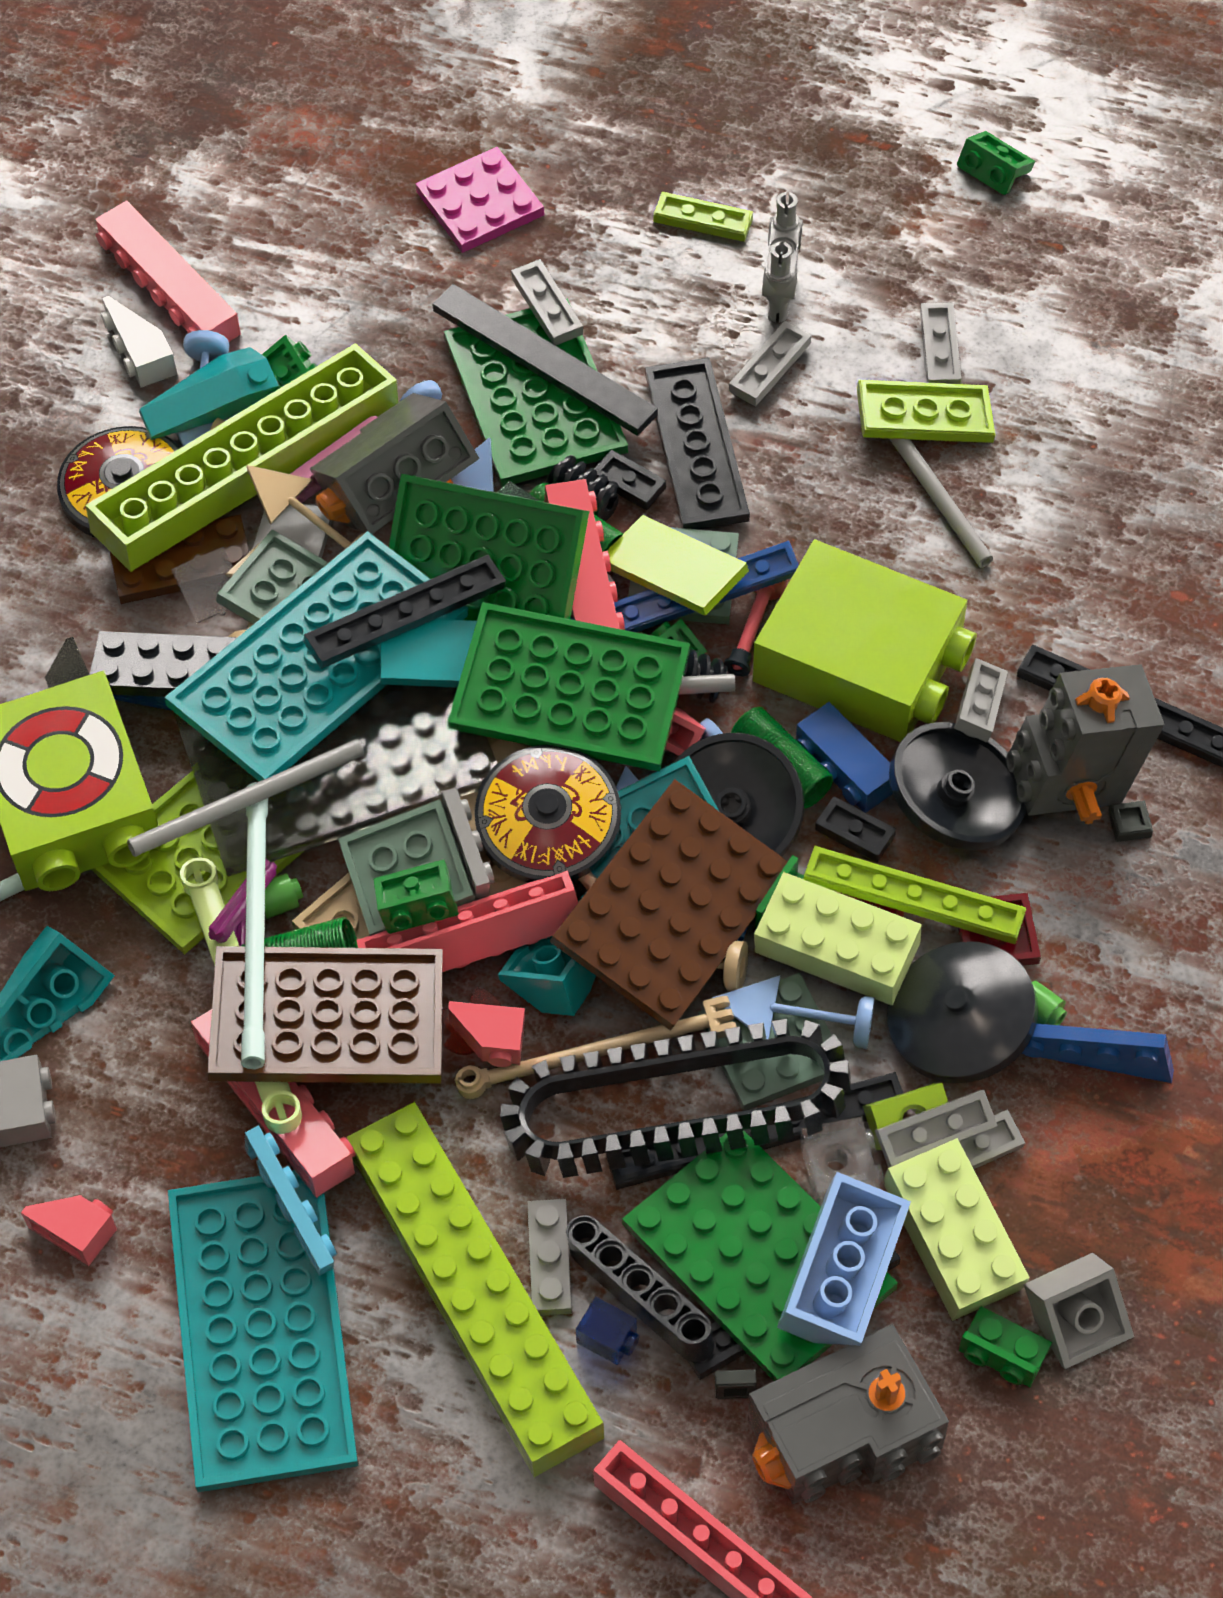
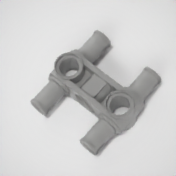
[762,192,803,322]

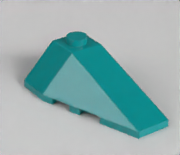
[139,347,279,440]
[498,893,596,1016]
[0,926,115,1061]

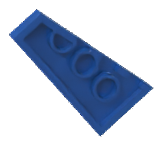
[1022,1024,1174,1083]

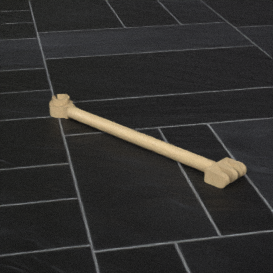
[455,996,737,1099]

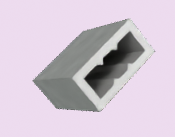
[0,1054,56,1148]

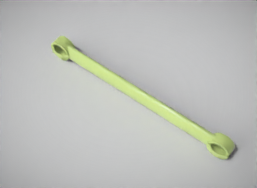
[180,857,302,1134]

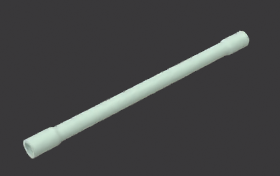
[241,782,268,1069]

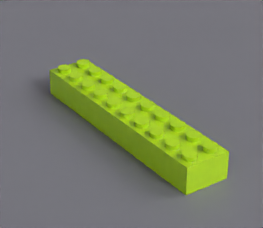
[85,343,398,572]
[347,1102,604,1477]

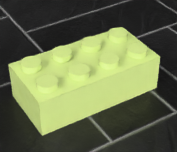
[754,872,922,1005]
[882,1138,1030,1321]

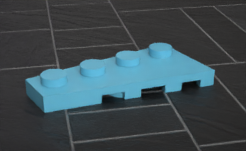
[245,1125,337,1276]

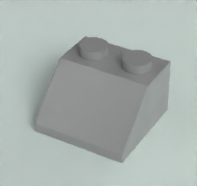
[1024,1253,1134,1369]

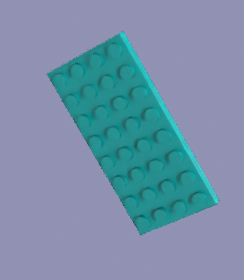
[165,531,468,782]
[168,1170,359,1492]

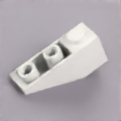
[101,296,178,388]

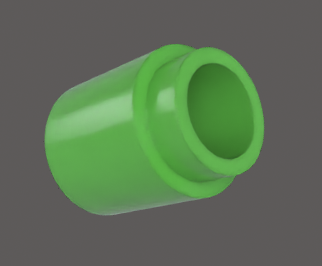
[265,873,304,919]
[1031,980,1067,1025]

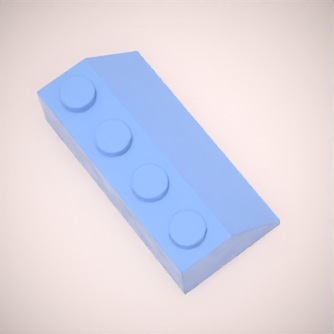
[777,1172,911,1346]

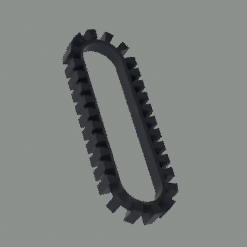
[500,1019,851,1178]

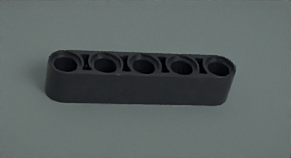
[566,1215,714,1363]

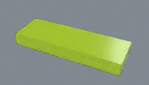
[653,192,753,242]

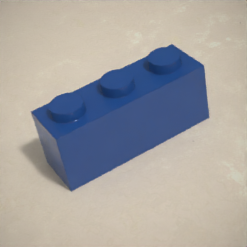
[796,702,893,813]

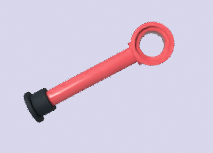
[723,580,788,677]

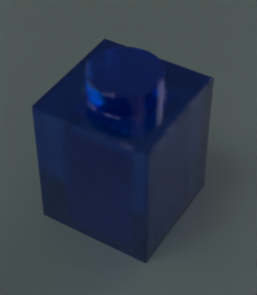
[576,1296,640,1365]

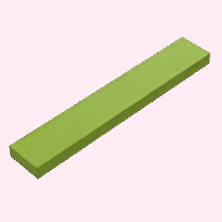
[803,846,1026,944]

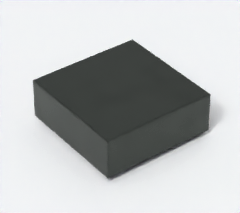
[1108,800,1153,842]
[715,1369,756,1399]

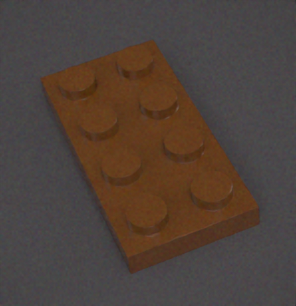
[110,514,249,604]

